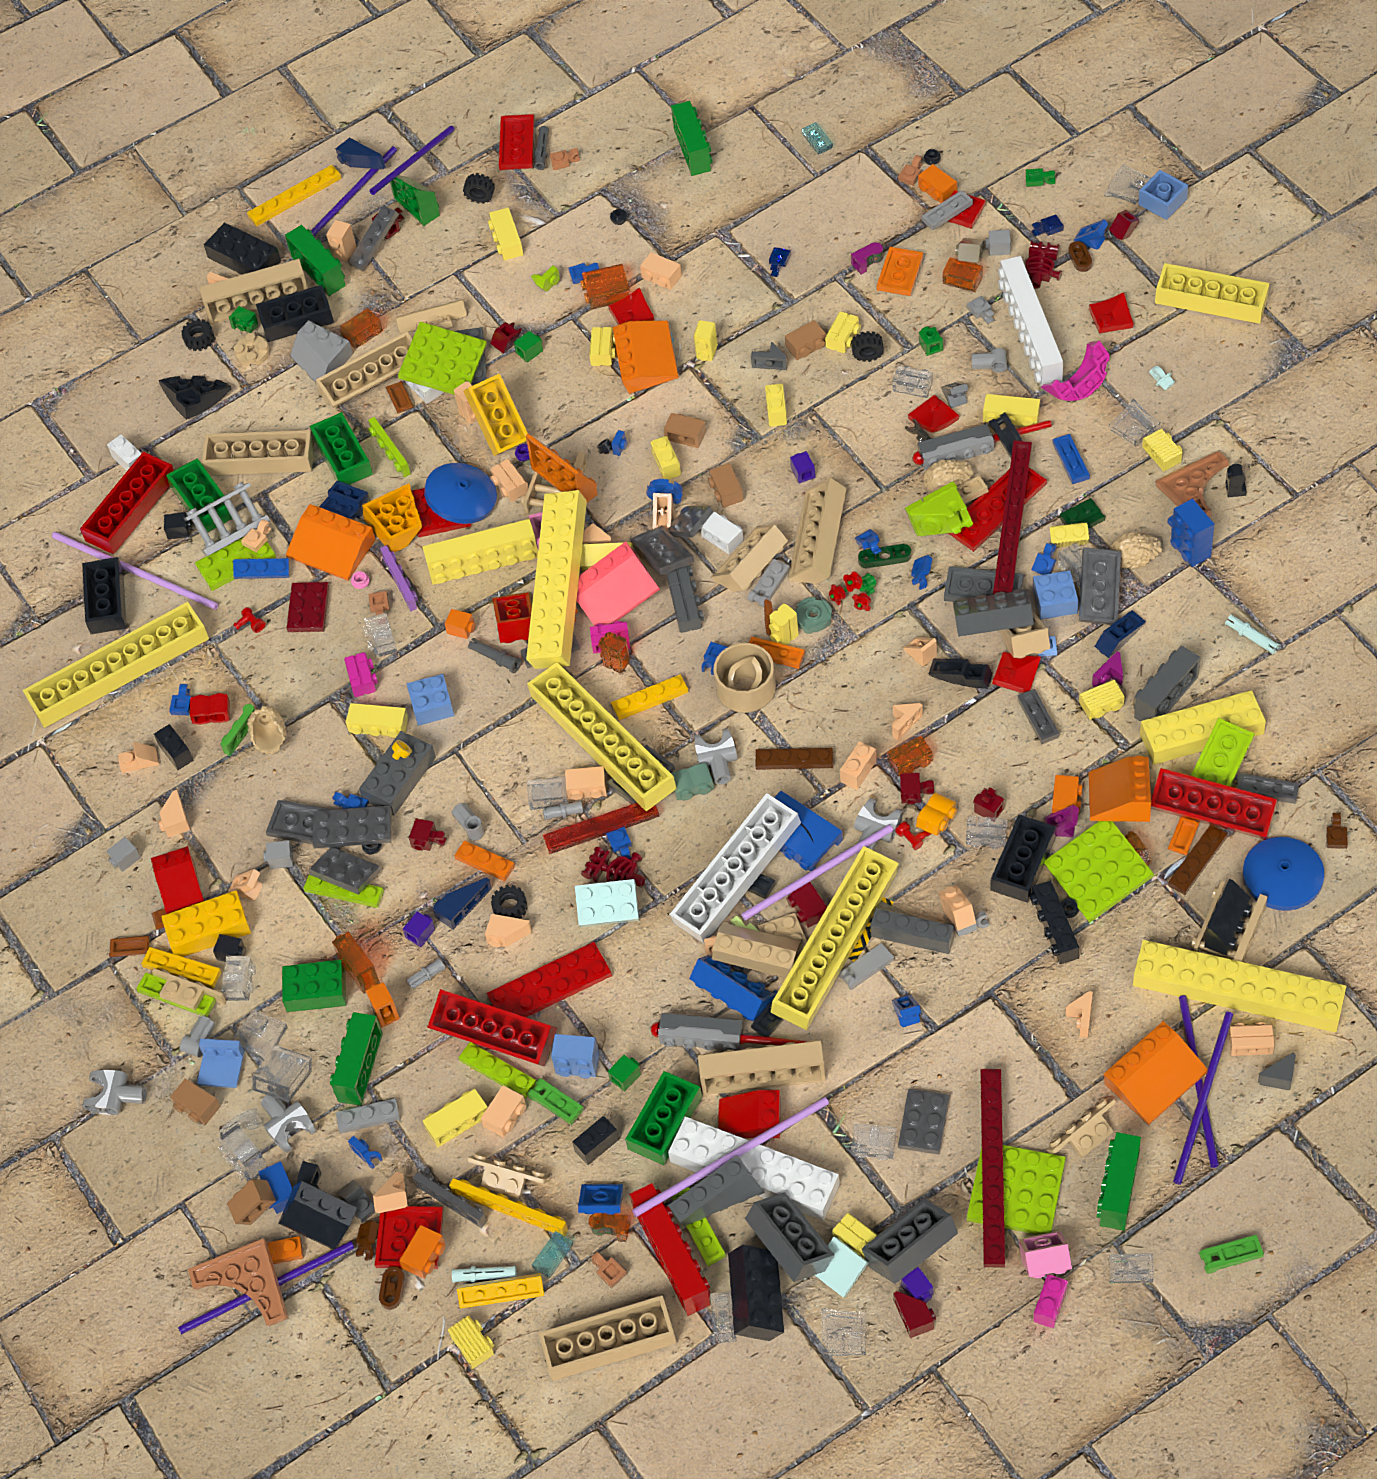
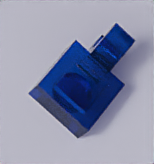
[1031,214,1064,237]
[769,247,791,277]

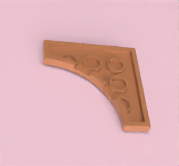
[1155,451,1229,517]
[188,1238,289,1327]

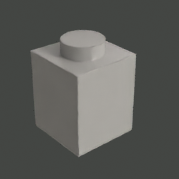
[985,230,1011,256]
[107,837,141,872]
[263,840,293,870]

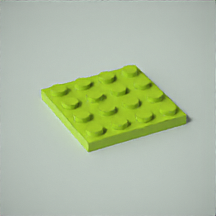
[398,322,487,395]
[1044,821,1155,923]
[967,1145,1066,1235]

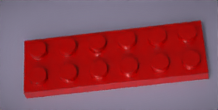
[948,468,1047,552]
[486,942,612,1017]

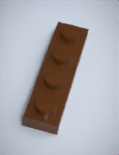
[755,748,833,770]
[1168,824,1228,895]

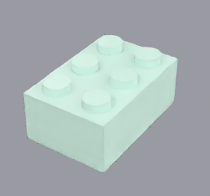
[575,879,640,927]

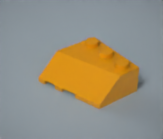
[362,483,422,553]

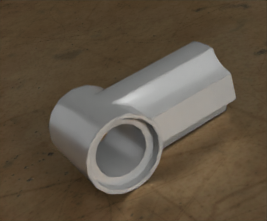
[972,348,1007,372]
[451,803,484,841]
[180,1016,215,1058]

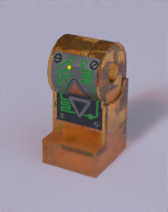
[588,1213,630,1242]

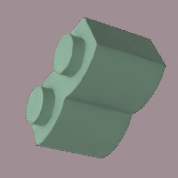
[671,763,714,801]

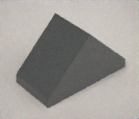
[1258,1052,1296,1091]

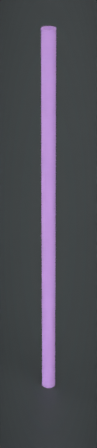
[52,532,218,610]
[632,1097,829,1217]

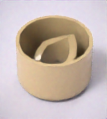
[714,643,776,713]

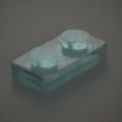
[801,122,833,155]
[532,1231,574,1278]

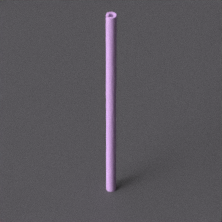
[741,824,893,921]

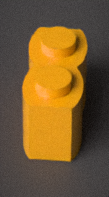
[916,792,957,836]

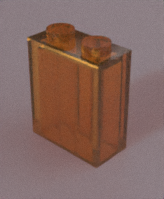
[580,264,630,310]
[332,931,380,994]

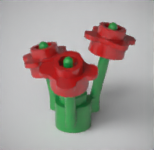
[829,571,877,611]

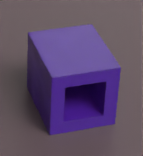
[790,451,816,484]
[403,912,435,947]
[901,1267,934,1303]

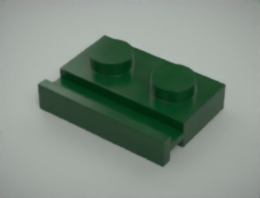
[1059,498,1106,529]

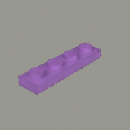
[380,545,418,612]

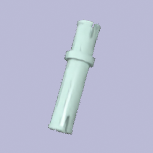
[1225,614,1280,655]
[452,1266,516,1283]

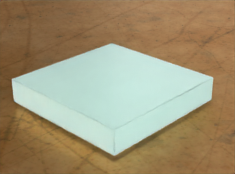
[815,1237,869,1297]

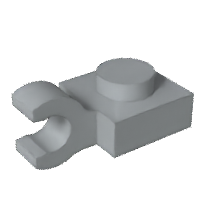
[967,296,994,324]
[951,911,989,936]

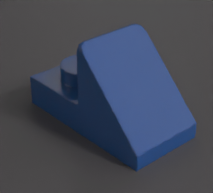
[1074,219,1108,250]
[892,994,921,1027]

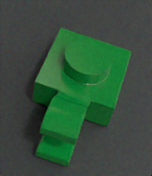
[1025,168,1056,187]

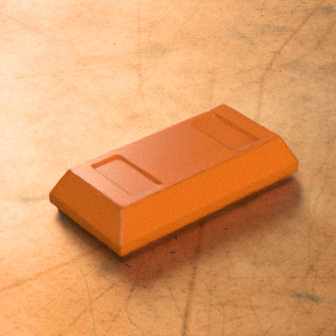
[1168,817,1200,855]

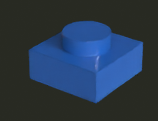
[612,430,628,456]

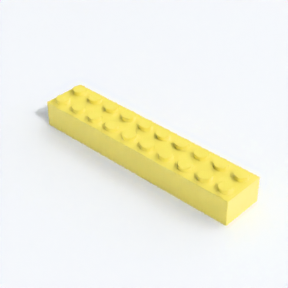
[526,490,587,669]
[23,602,209,728]
[527,662,676,811]
[771,846,899,1030]
[1133,940,1346,1032]

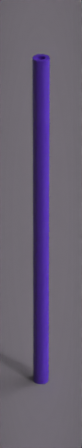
[369,126,454,195]
[311,146,397,236]
[1179,995,1219,1168]
[1173,1011,1233,1185]
[178,1241,354,1335]

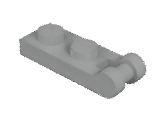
[748,559,790,607]

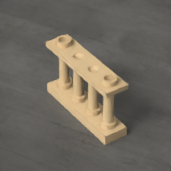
[522,446,587,514]
[1191,881,1268,962]

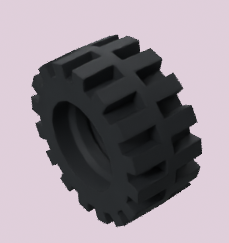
[463,173,495,204]
[181,319,215,351]
[851,331,884,362]
[491,885,528,919]

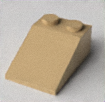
[999,611,1050,658]

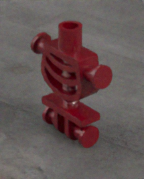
[1025,240,1062,289]
[581,847,646,888]

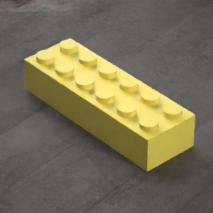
[1155,263,1270,324]
[422,519,538,585]
[1140,690,1266,765]

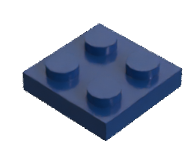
[578,1184,624,1215]

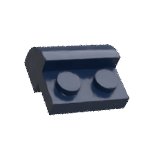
[319,481,368,520]

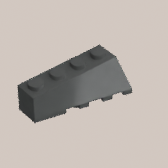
[871,901,954,954]
[668,1155,765,1226]

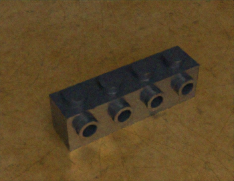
[1030,880,1080,964]

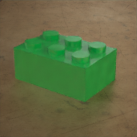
[282,960,346,1012]

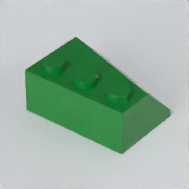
[390,175,440,226]

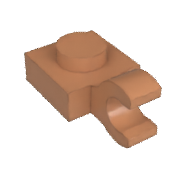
[550,148,580,170]
[898,155,923,186]
[368,591,389,624]
[591,1252,627,1289]

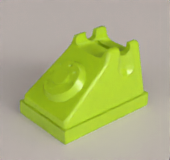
[905,481,973,536]

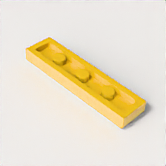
[611,674,688,721]
[141,947,222,988]
[457,1273,544,1309]

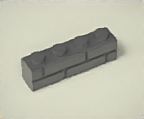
[666,565,704,633]

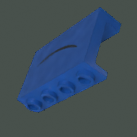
[774,791,843,871]

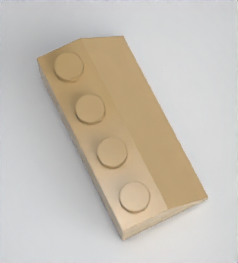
[711,524,788,592]
[712,922,800,978]

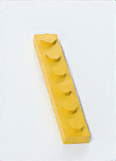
[247,165,342,227]
[449,1178,568,1237]

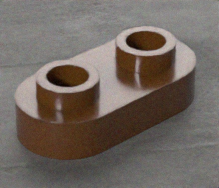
[1068,241,1092,272]
[379,1267,405,1310]

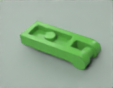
[220,704,255,756]
[526,1078,584,1125]
[1199,1235,1264,1274]

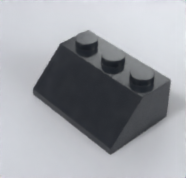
[1204,879,1252,956]
[278,1181,357,1250]

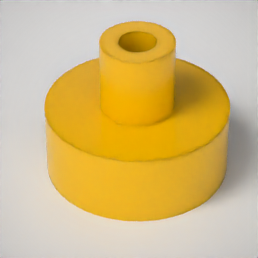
[392,740,412,760]

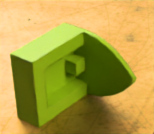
[531,265,560,291]

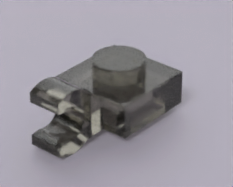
[905,419,932,442]

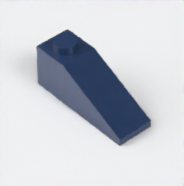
[335,137,386,169]
[1094,610,1146,658]
[433,877,492,930]

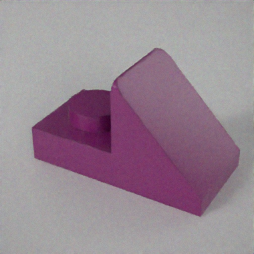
[1092,651,1123,687]
[1044,805,1079,838]

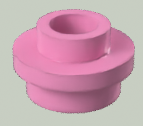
[351,571,370,589]

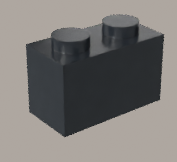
[154,724,194,770]
[572,1116,619,1165]

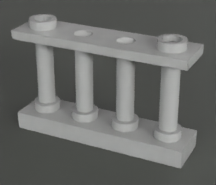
[184,482,270,556]

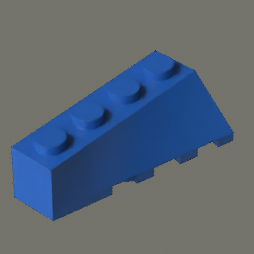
[689,955,778,1021]

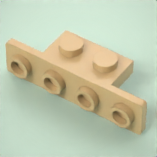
[396,300,467,334]
[152,969,226,1010]
[1046,1098,1116,1157]
[467,1153,550,1198]

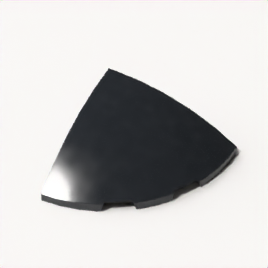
[159,375,231,420]

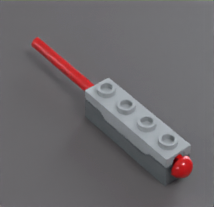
[912,420,1052,470]
[650,1013,806,1051]

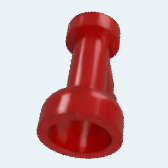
[233,607,266,633]
[895,822,931,850]

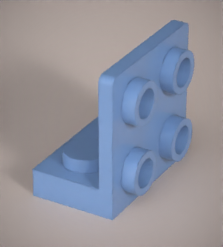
[197,1038,244,1088]

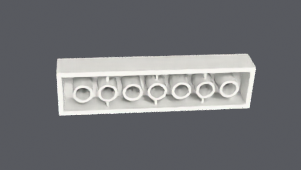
[998,256,1063,389]
[669,793,801,944]
[668,1117,840,1221]

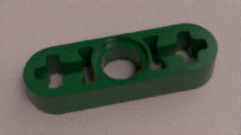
[858,544,911,568]

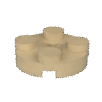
[233,333,269,366]

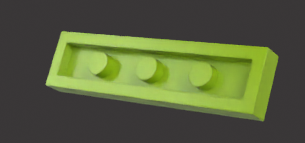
[368,417,411,477]
[304,873,384,908]
[136,972,216,1017]
[458,1042,536,1099]
[671,1187,727,1267]

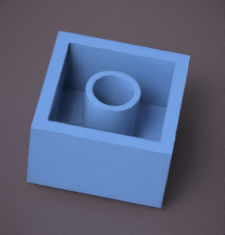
[1138,170,1188,220]
[1033,570,1078,620]
[406,674,454,726]
[551,1034,600,1079]

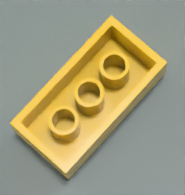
[463,374,528,456]
[161,890,251,957]

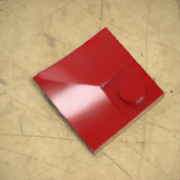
[608,288,654,325]
[1089,292,1134,333]
[908,395,959,433]
[992,652,1041,693]

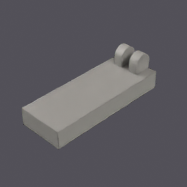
[839,943,894,990]

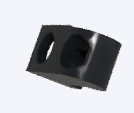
[1225,464,1247,498]

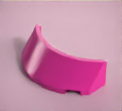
[1041,340,1109,401]

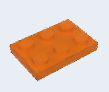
[876,247,924,296]

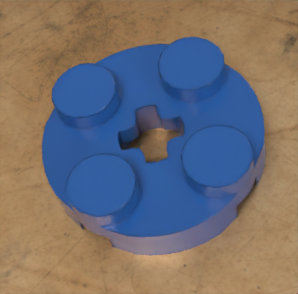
[646,479,683,504]

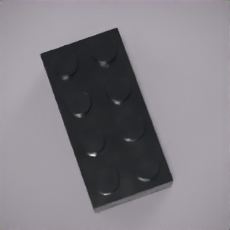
[204,222,281,275]
[256,285,334,342]
[82,557,127,635]
[990,815,1056,903]
[728,1244,784,1341]

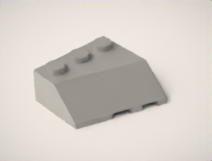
[290,321,353,382]

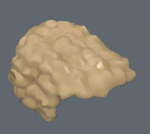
[923,459,973,494]
[1110,532,1162,569]
[247,706,287,755]

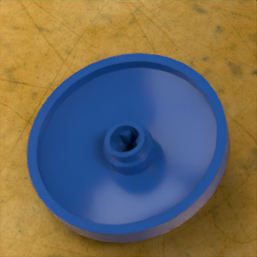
[424,463,497,524]
[1242,837,1324,911]

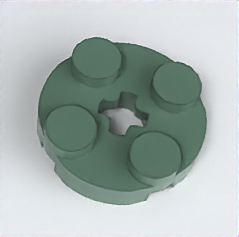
[795,597,832,634]

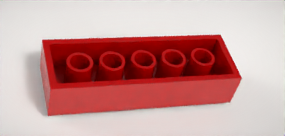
[80,452,174,555]
[1151,768,1278,840]
[427,989,557,1066]
[629,1183,712,1317]

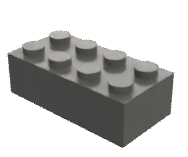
[953,589,1034,637]
[1134,645,1200,722]
[359,731,436,816]
[745,1192,834,1282]
[862,1198,958,1284]

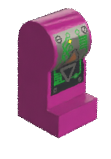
[851,242,883,275]

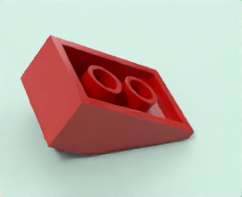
[492,592,532,643]
[151,846,204,914]
[718,1090,781,1138]

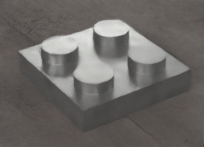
[667,506,713,537]

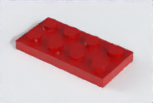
[499,114,535,170]

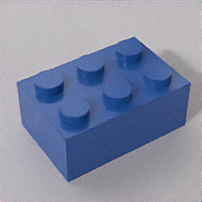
[1170,498,1215,567]

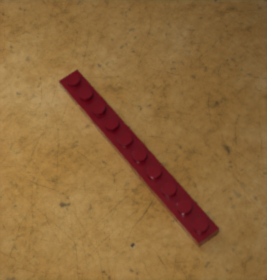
[993,440,1032,595]
[980,1069,1005,1268]

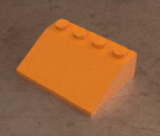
[612,321,679,394]
[526,434,598,503]
[286,504,375,581]
[1088,756,1151,822]
[1103,1021,1208,1125]

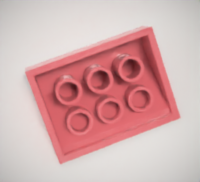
[576,541,660,626]

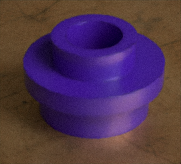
[515,444,530,461]

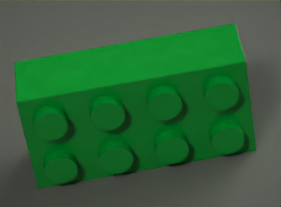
[671,101,713,176]
[285,224,345,296]
[309,412,373,485]
[166,458,233,533]
[330,1012,383,1106]
[625,1071,702,1166]
[1096,1132,1141,1231]

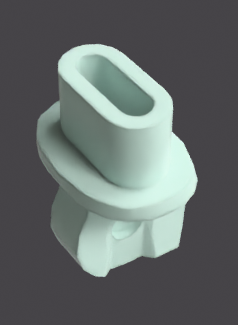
[1149,366,1175,390]

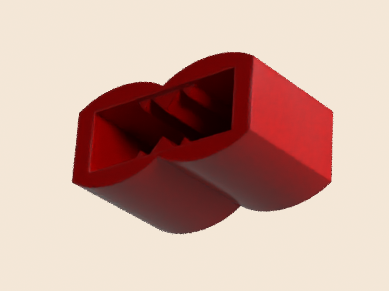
[190,693,230,725]

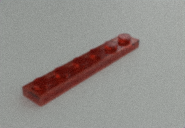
[543,803,660,855]

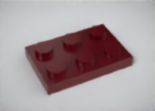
[287,582,329,632]

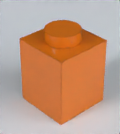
[444,609,475,639]

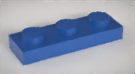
[1052,434,1090,484]
[233,558,289,579]

